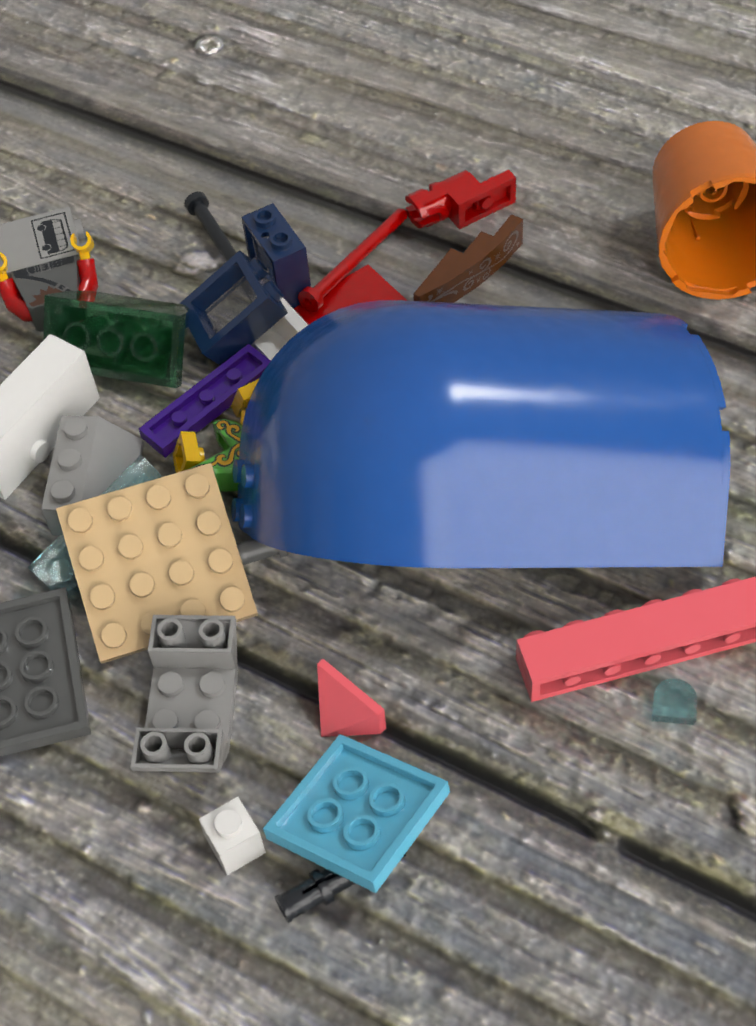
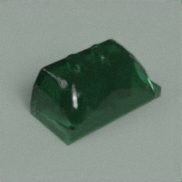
[43,290,190,388]

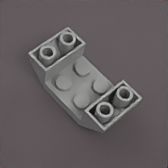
[130,615,238,773]

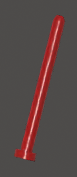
[298,208,408,312]

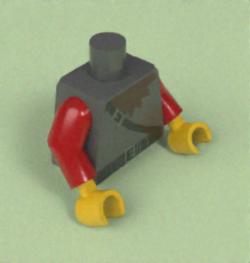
[0,231,98,337]

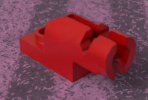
[405,169,516,230]

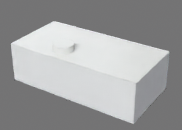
[0,334,100,500]

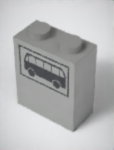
[0,206,91,278]

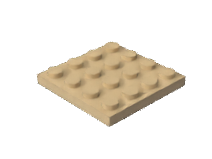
[56,463,258,664]

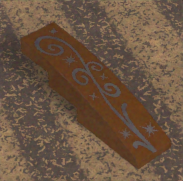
[413,214,523,303]

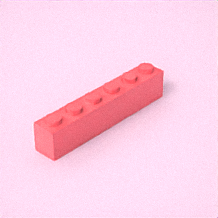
[516,576,756,702]

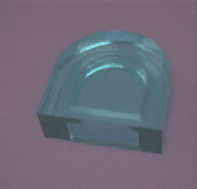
[652,679,697,725]

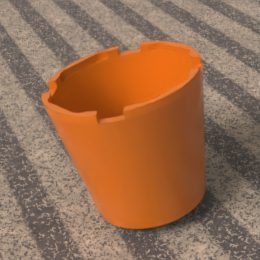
[652,121,756,300]

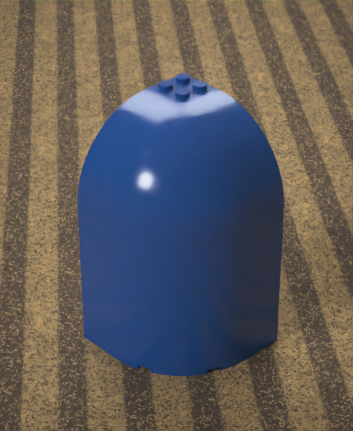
[231,300,731,568]

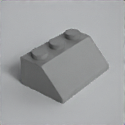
[41,416,144,536]

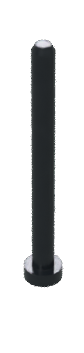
[184,191,257,302]

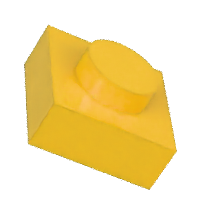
[172,431,205,473]

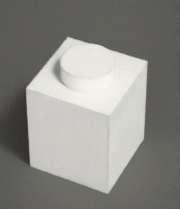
[199,797,266,875]

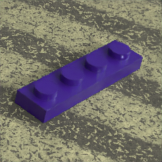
[138,344,271,458]

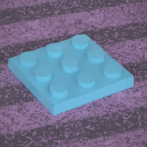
[263,734,450,893]

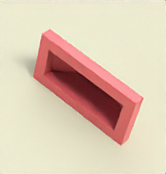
[317,659,386,737]

